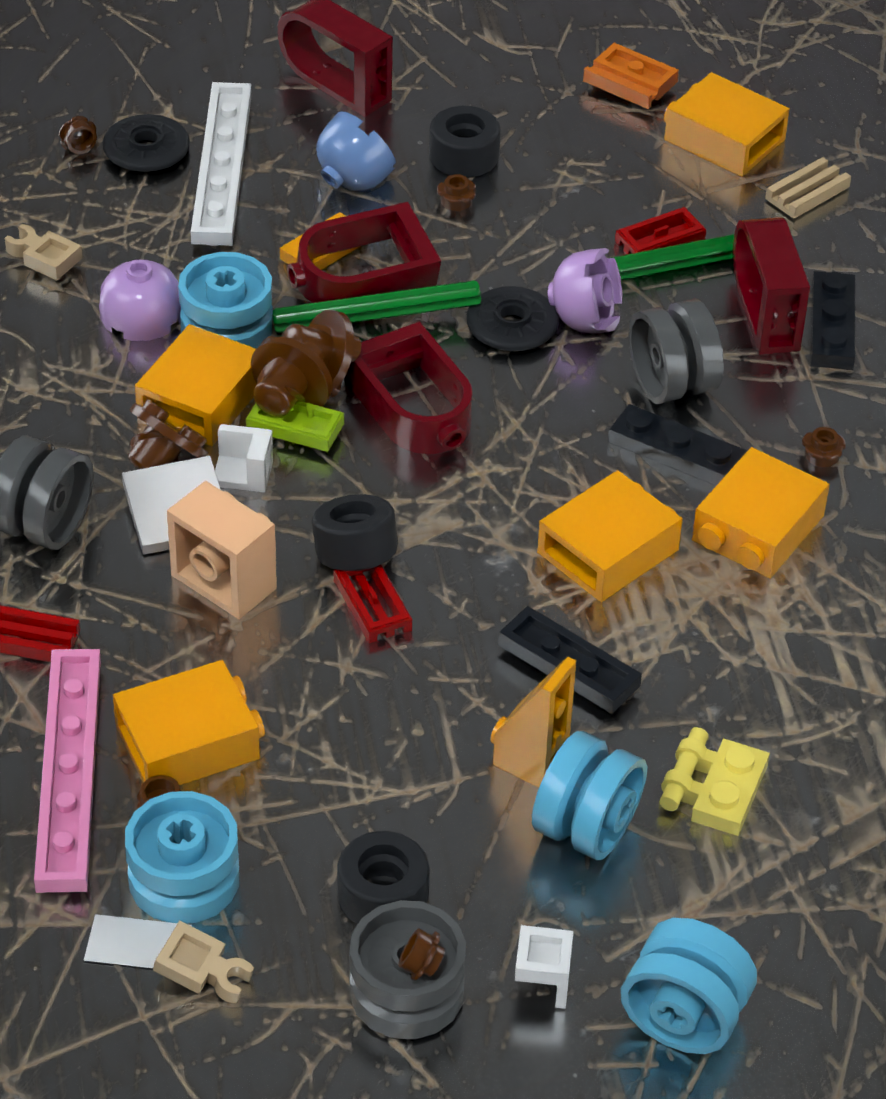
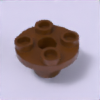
[281,309,361,397]
[251,336,333,417]
[128,399,209,470]

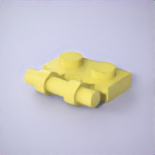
[659,727,770,836]

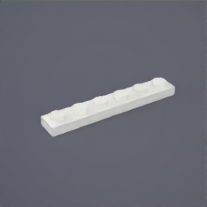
[191,82,252,246]

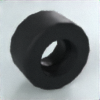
[429,105,501,178]
[312,494,398,571]
[337,830,430,924]

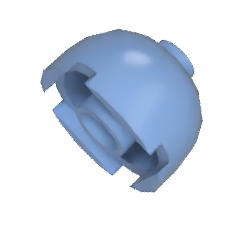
[316,112,396,192]

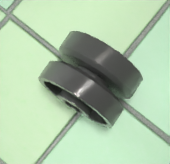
[629,298,724,404]
[0,435,94,550]
[349,900,466,1039]

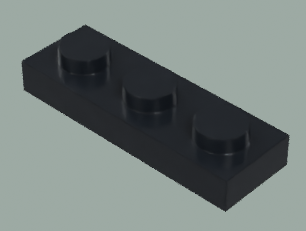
[810,271,855,370]
[608,404,747,485]
[498,606,642,714]

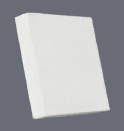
[122,456,221,555]

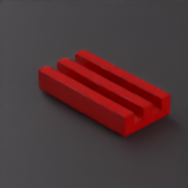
[615,207,707,254]
[334,564,412,643]
[0,605,80,662]

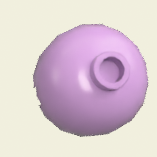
[548,248,622,333]
[99,260,181,341]

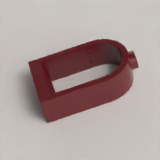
[277,0,393,117]
[287,202,441,303]
[733,217,810,355]
[344,321,472,454]

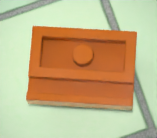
[583,42,679,109]

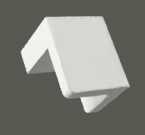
[215,424,273,493]
[515,925,574,1009]

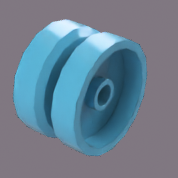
[178,252,273,349]
[532,731,648,860]
[125,791,240,924]
[620,918,757,1054]

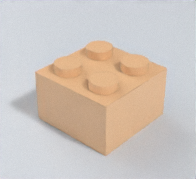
[167,480,277,620]

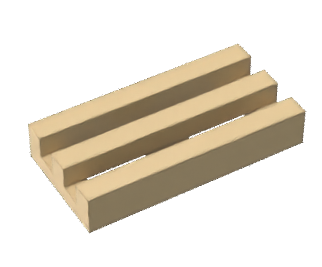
[765,157,851,219]

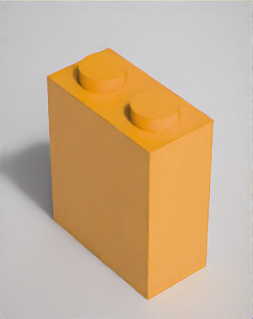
[664,72,790,177]
[135,324,257,447]
[692,447,830,579]
[537,470,683,603]
[113,659,265,786]

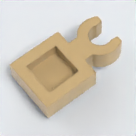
[5,224,83,280]
[153,920,254,1004]

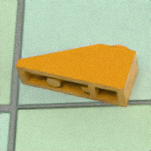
[490,657,576,788]

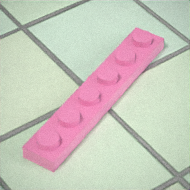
[34,649,101,893]

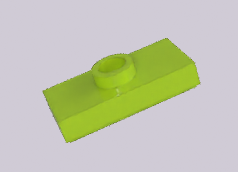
[246,400,344,452]

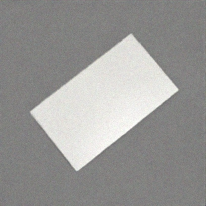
[84,914,192,968]

